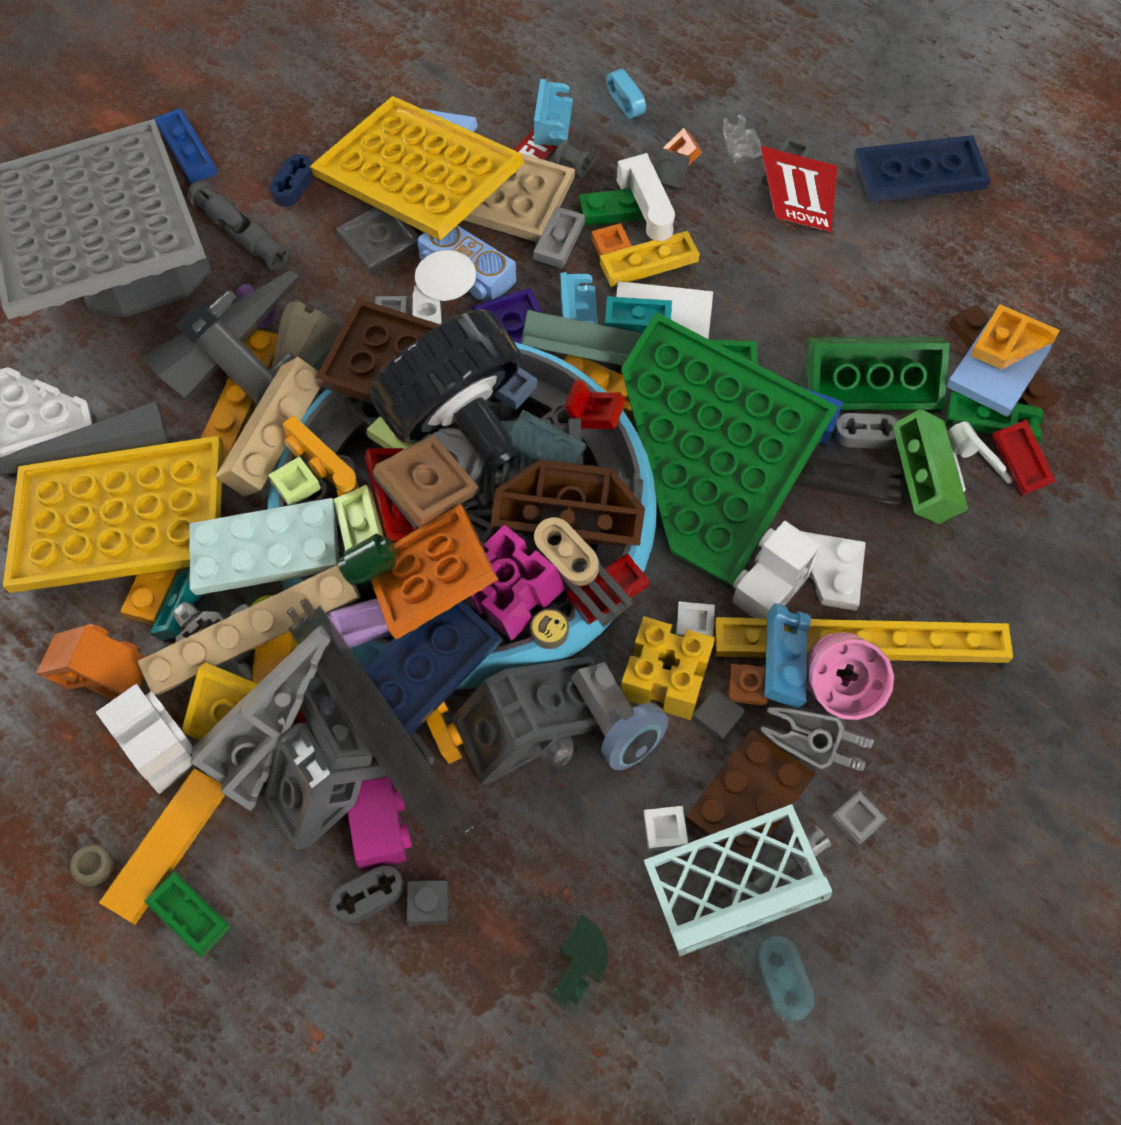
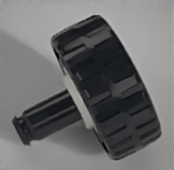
[369,309,522,472]

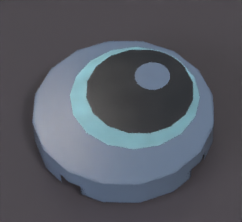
[601,703,669,770]

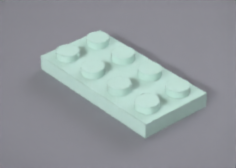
[190,498,339,595]

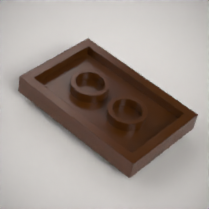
[685,729,815,867]

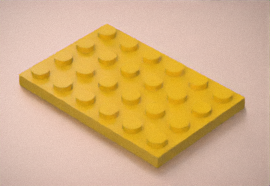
[310,96,524,241]
[3,436,224,593]

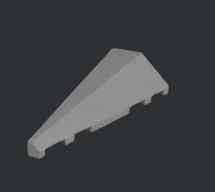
[191,626,330,811]

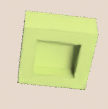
[268,456,321,506]

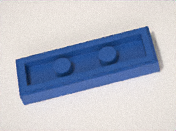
[153,108,218,185]

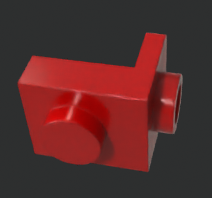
[564,380,626,429]

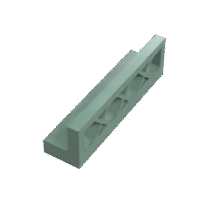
[521,310,643,365]

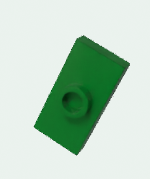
[144,871,231,958]

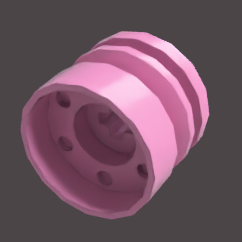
[806,632,894,720]

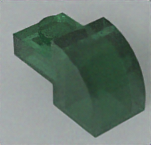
[551,915,608,1011]

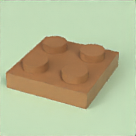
[373,435,479,528]

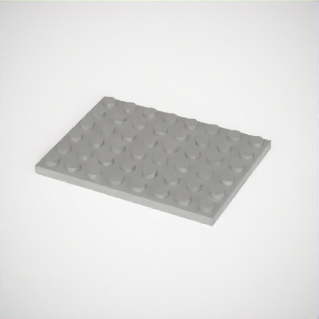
[0,119,206,320]

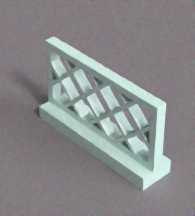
[644,804,832,957]

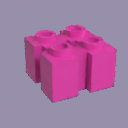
[465,525,565,641]

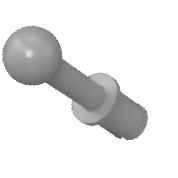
[731,825,832,903]

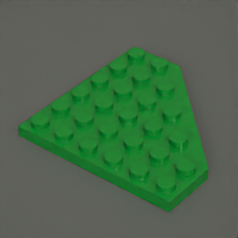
[621,312,838,588]

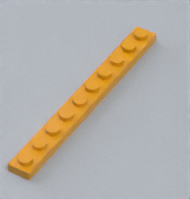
[120,329,278,625]

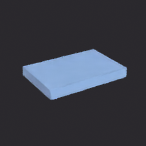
[946,317,1052,417]

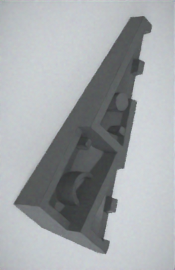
[142,270,300,400]
[0,401,170,476]

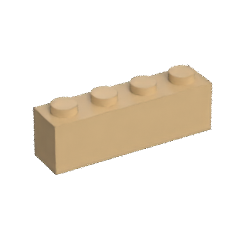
[215,357,320,497]

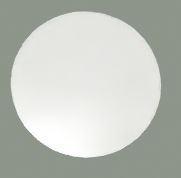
[415,250,476,301]

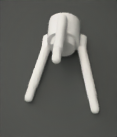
[947,422,1013,491]

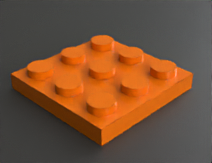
[371,504,499,640]

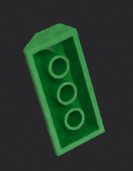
[806,337,950,410]

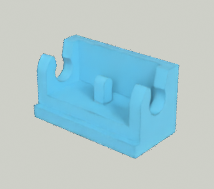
[534,79,573,146]
[560,272,598,324]

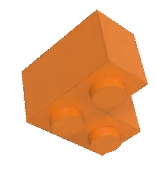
[36,624,147,700]

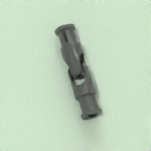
[187,180,290,271]

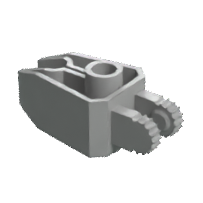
[761,705,874,771]

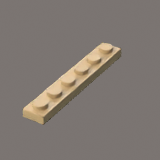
[138,565,361,696]

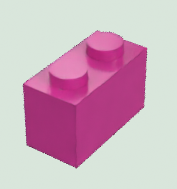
[348,776,412,871]

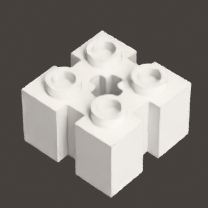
[96,684,196,794]

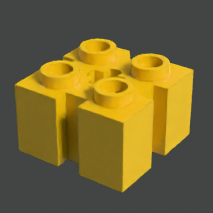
[621,616,715,720]

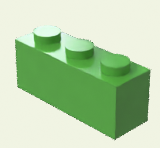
[892,409,968,524]

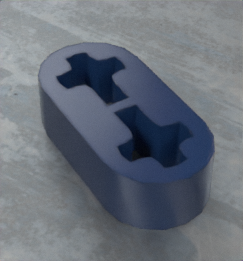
[270,154,313,207]

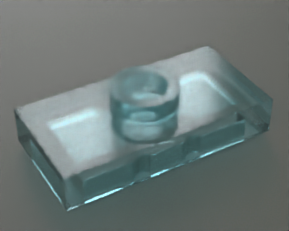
[509,410,586,464]

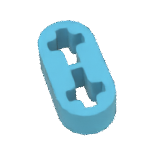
[606,69,646,119]

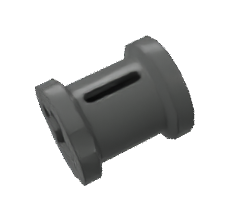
[553,140,593,178]

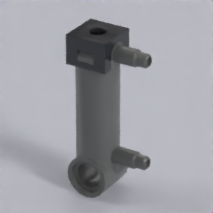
[176,290,295,407]

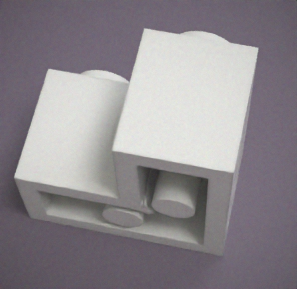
[732,520,821,618]

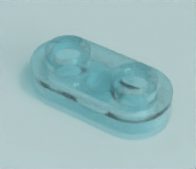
[756,936,814,1022]

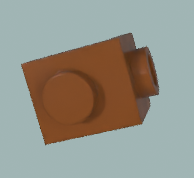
[726,664,768,705]

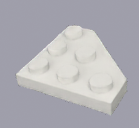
[0,367,94,458]

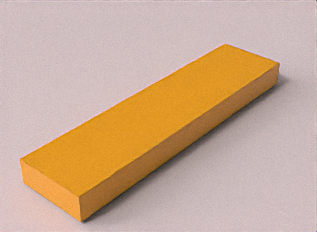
[99,768,225,925]

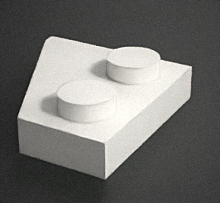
[801,531,866,611]

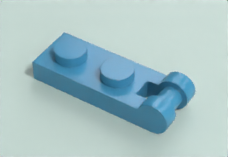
[765,603,811,709]

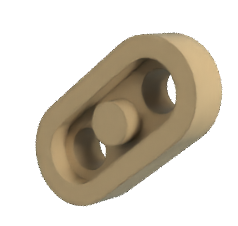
[534,517,599,586]

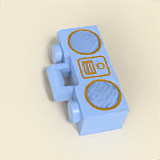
[418,225,516,302]

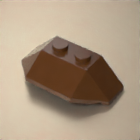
[490,459,645,546]

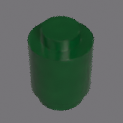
[338,533,398,585]

